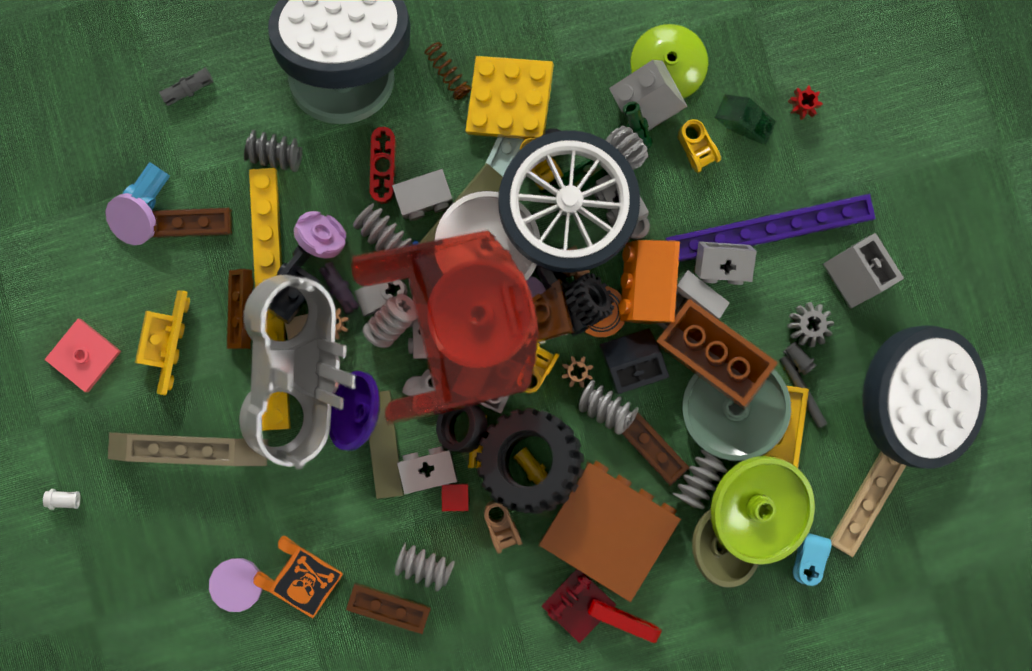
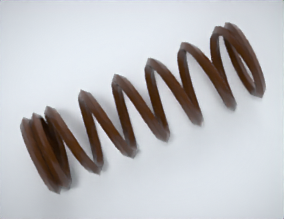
[424,42,471,100]

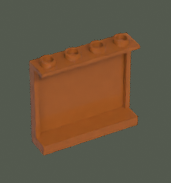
[538,461,681,602]

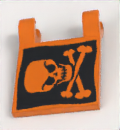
[253,536,343,618]

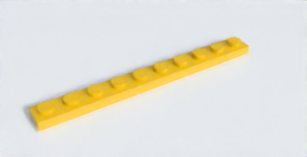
[249,168,291,431]

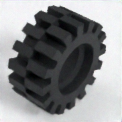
[565,273,614,326]

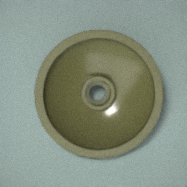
[692,509,759,587]

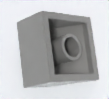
[609,60,688,131]
[657,270,729,330]

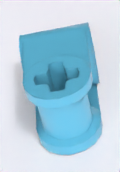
[793,533,831,586]

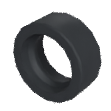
[436,401,487,453]

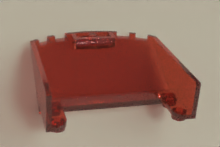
[351,230,538,426]

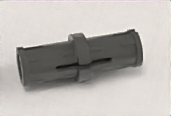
[159,67,214,106]

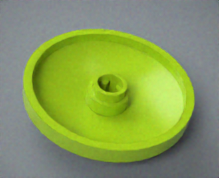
[711,456,815,564]

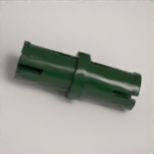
[623,101,653,149]

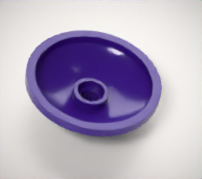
[329,371,380,451]

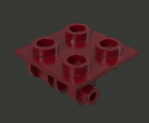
[542,569,616,643]

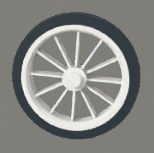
[498,131,640,273]

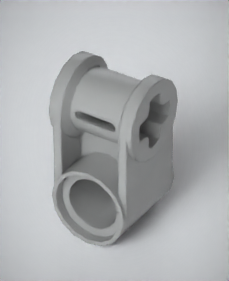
[354,278,408,317]

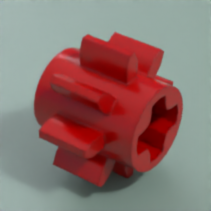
[788,85,823,120]

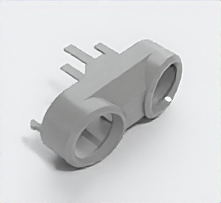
[239,275,355,469]

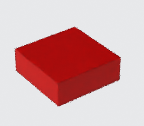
[442,484,469,511]

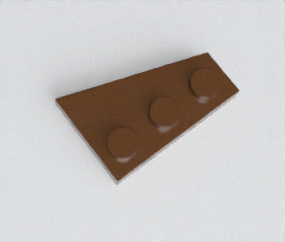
[523,280,574,347]

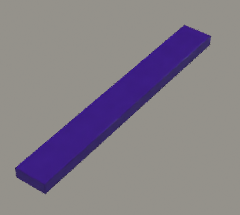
[665,194,876,262]

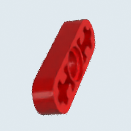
[370,127,396,204]
[587,599,662,643]

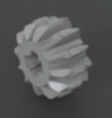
[605,125,648,170]
[787,302,834,347]

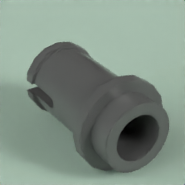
[783,341,816,375]

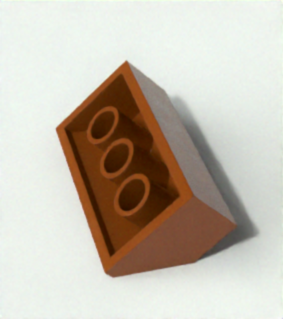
[656,299,778,410]

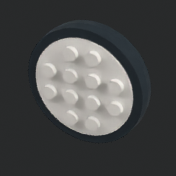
[268,0,411,89]
[862,325,988,469]

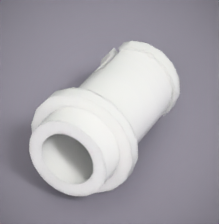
[43,489,81,510]

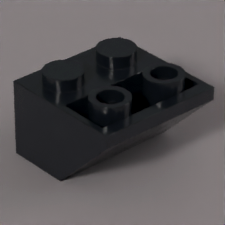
[599,328,669,394]

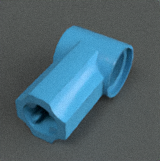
[122,162,170,210]

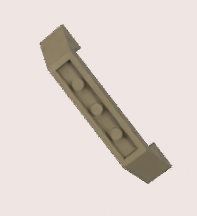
[108,432,269,466]

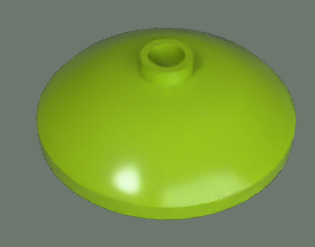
[630,24,708,99]

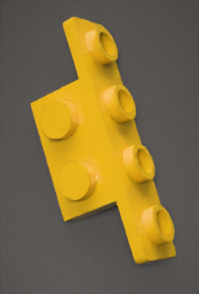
[135,290,190,396]

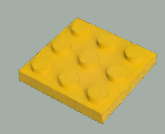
[466,56,554,139]

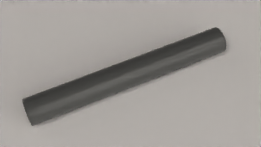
[780,356,827,428]

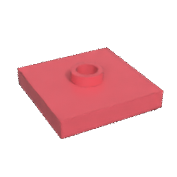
[45,319,121,392]

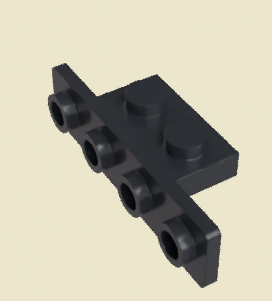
[243,245,320,324]

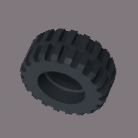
[476,408,584,514]

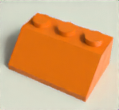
[619,240,680,324]

